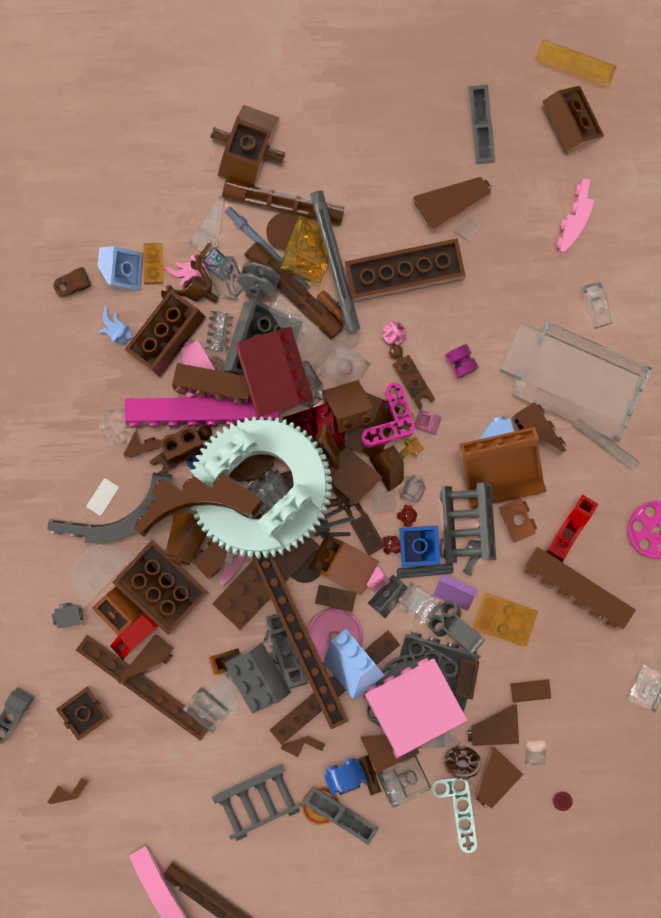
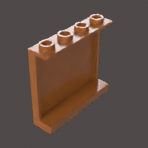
[459,427,547,508]

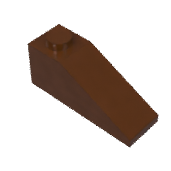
[118,634,173,684]

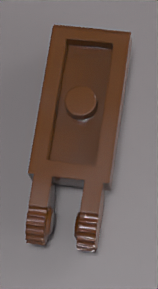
[344,502,386,556]

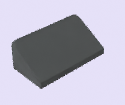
[368,575,410,618]

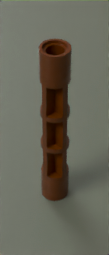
[222,179,345,225]
[244,242,344,340]
[163,861,251,918]

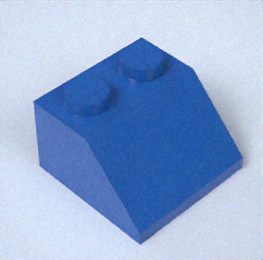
[399,525,441,567]

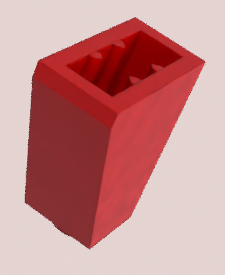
[110,613,159,660]

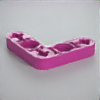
[360,383,415,448]

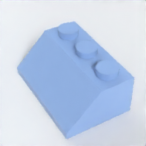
[324,629,385,700]

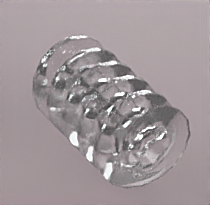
[205,311,234,352]

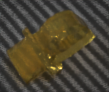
[398,437,424,459]

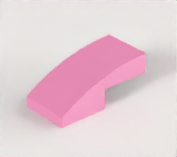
[219,551,247,585]

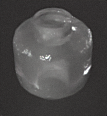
[398,475,426,504]

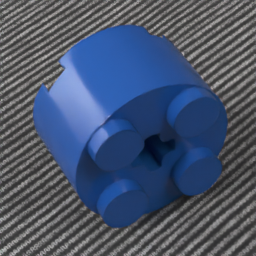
[324,758,368,797]

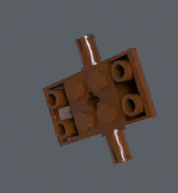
[210,105,286,187]

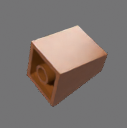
[309,534,379,595]

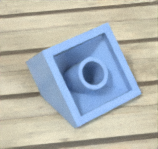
[98,246,143,291]
[480,416,514,439]

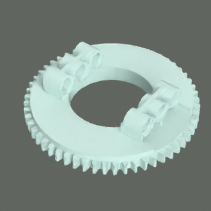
[189,416,332,559]

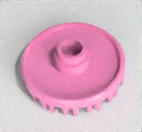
[307,608,363,664]

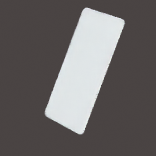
[86,478,119,516]

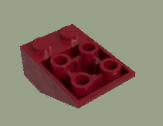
[282,403,345,446]

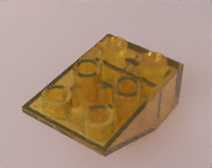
[279,215,328,284]
[472,592,538,648]

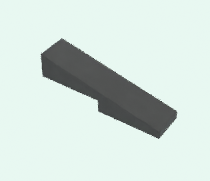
[468,84,495,163]
[303,787,379,845]

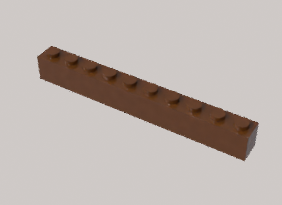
[252,552,349,729]

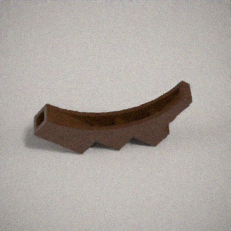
[134,473,264,537]

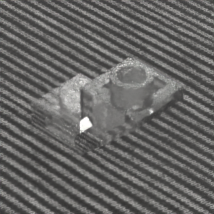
[302,360,323,408]

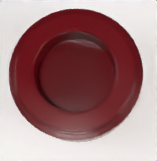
[553,791,573,811]

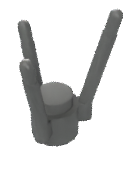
[313,505,355,538]

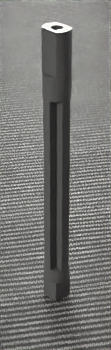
[310,190,361,332]

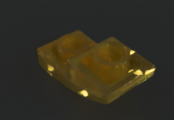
[143,243,163,285]

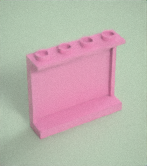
[363,658,467,759]

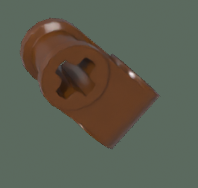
[53,267,92,297]

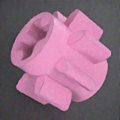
[383,321,407,345]

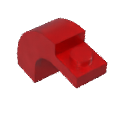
[546,494,599,562]

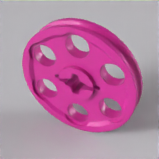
[628,501,661,559]

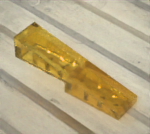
[536,39,617,86]

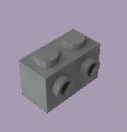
[52,603,84,628]

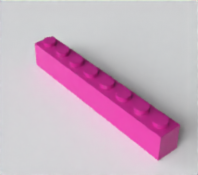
[125,397,280,428]

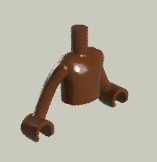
[161,255,219,303]

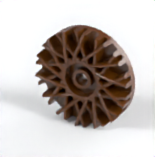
[229,454,276,483]

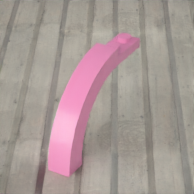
[129,846,187,918]

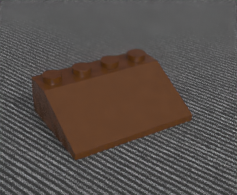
[112,540,209,635]

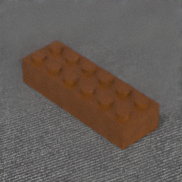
[345,238,466,302]
[212,536,320,630]
[522,547,636,631]

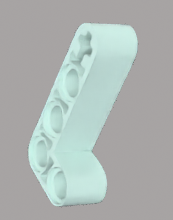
[432,777,477,853]

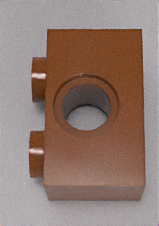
[498,498,537,543]

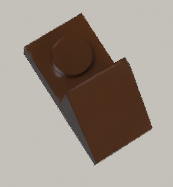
[124,430,162,459]

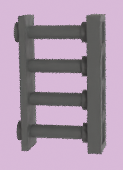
[440,482,496,563]
[212,763,302,841]

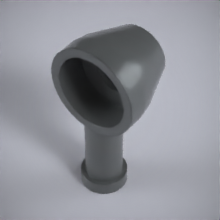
[463,540,481,576]

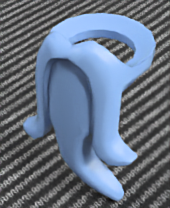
[99,306,131,344]

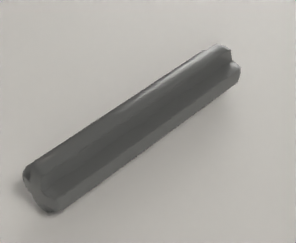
[397,563,454,579]

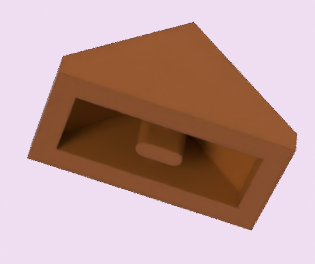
[209,648,240,676]

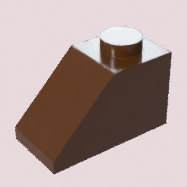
[369,445,404,492]

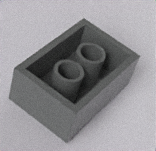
[224,643,291,714]

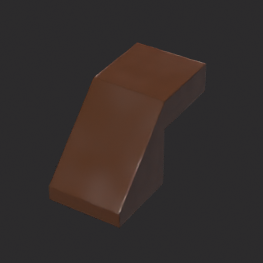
[281,735,325,757]
[47,777,90,804]

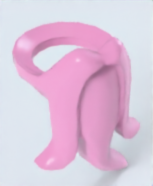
[163,255,207,287]

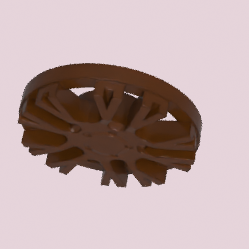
[445,746,481,780]

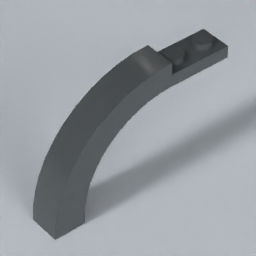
[47,472,172,543]

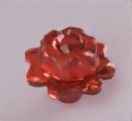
[397,505,417,527]
[383,535,401,555]

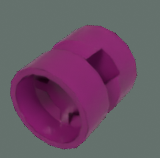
[445,344,479,379]

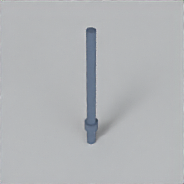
[225,207,310,290]

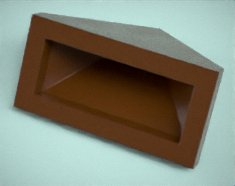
[312,424,340,465]

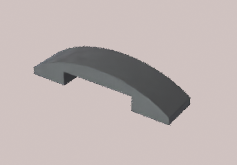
[265,614,308,689]

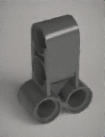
[428,600,485,655]
[0,687,34,744]

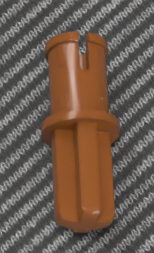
[317,290,345,324]

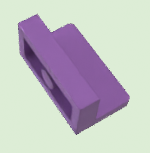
[433,574,478,611]

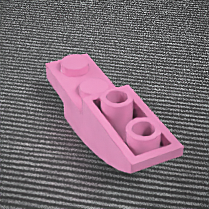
[556,178,594,255]

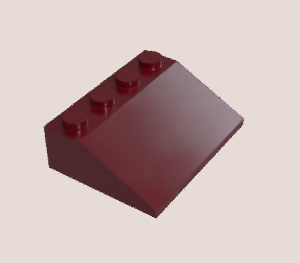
[235,326,313,418]

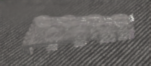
[268,294,337,373]

